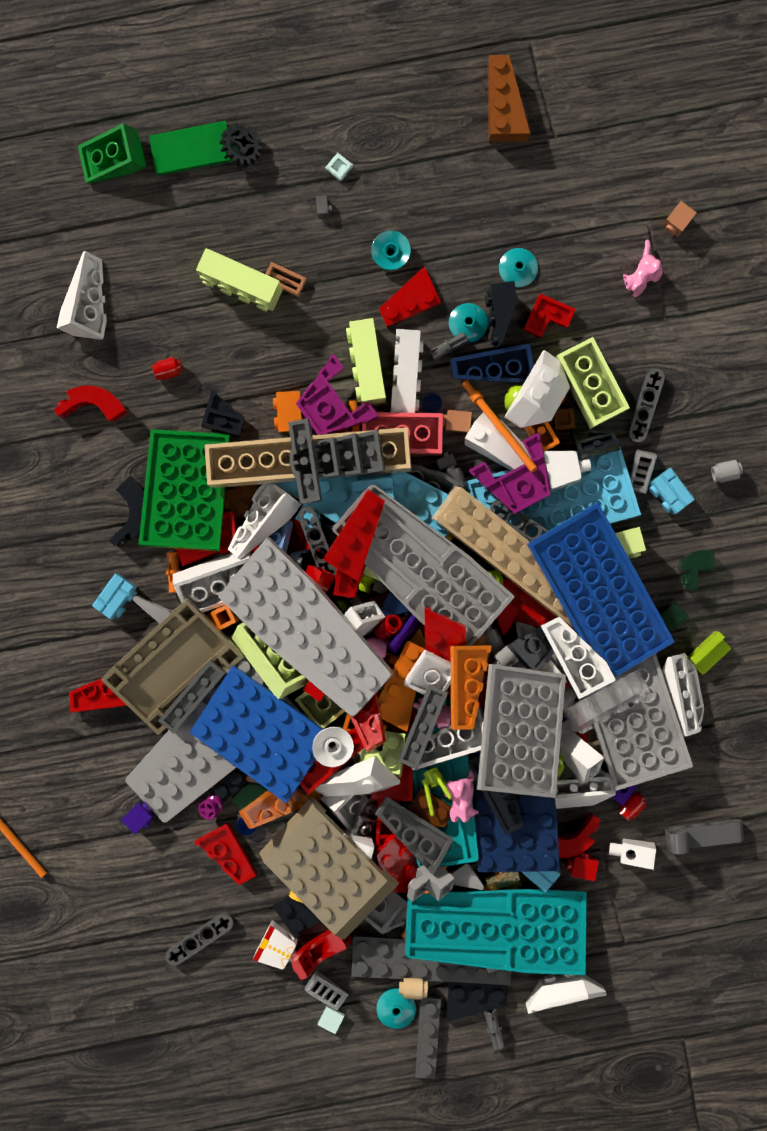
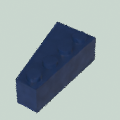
[449,344,534,383]

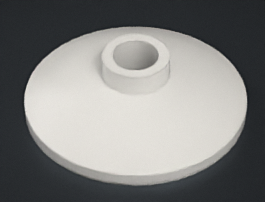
[312,727,354,767]

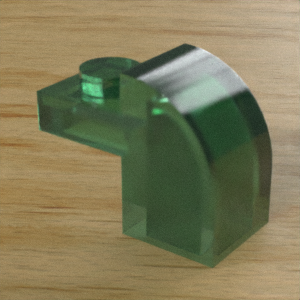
[677,550,714,590]
[232,782,267,810]

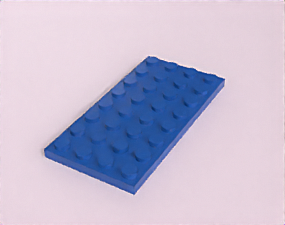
[526,502,675,678]

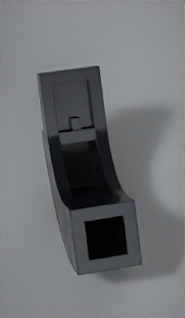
[109,476,144,547]

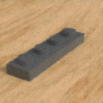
[158,659,226,734]
[398,685,449,769]
[415,996,441,1079]

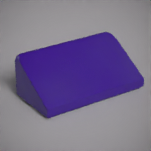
[386,614,421,656]

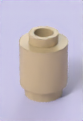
[399,978,428,1000]

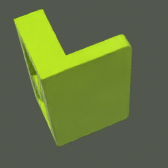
[687,631,731,675]

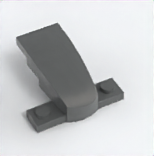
[288,418,385,504]

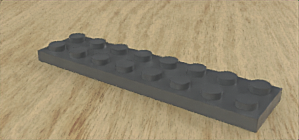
[351,934,511,985]

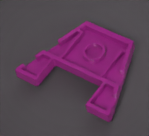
[296,354,379,435]
[469,432,550,514]

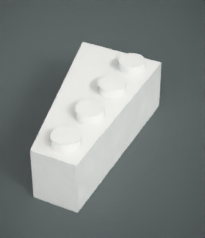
[391,329,423,413]

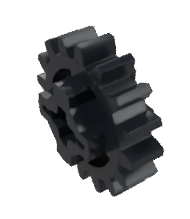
[219,123,263,168]

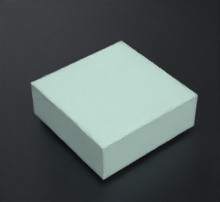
[325,152,353,182]
[317,1005,345,1034]

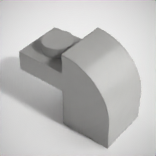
[407,866,455,902]

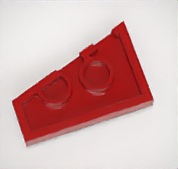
[69,678,127,713]
[193,822,258,885]

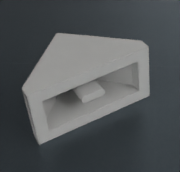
[448,863,484,890]

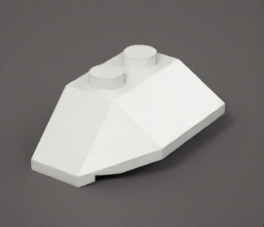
[505,350,570,428]
[661,653,704,736]
[555,764,616,809]
[525,974,606,1014]

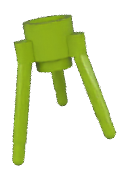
[422,767,452,816]

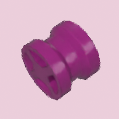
[198,795,223,820]

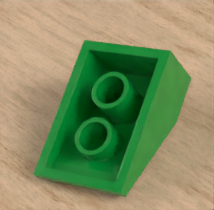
[78,123,146,184]

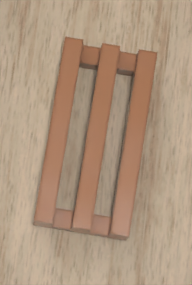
[266,262,307,297]

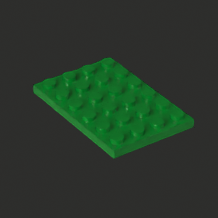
[139,429,231,551]

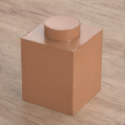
[663,201,697,237]
[443,410,472,434]

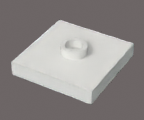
[403,650,451,695]

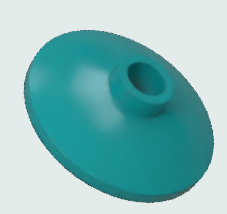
[371,230,411,270]
[499,248,538,288]
[449,303,488,343]
[376,988,416,1029]

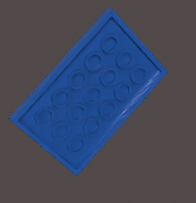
[189,666,324,803]

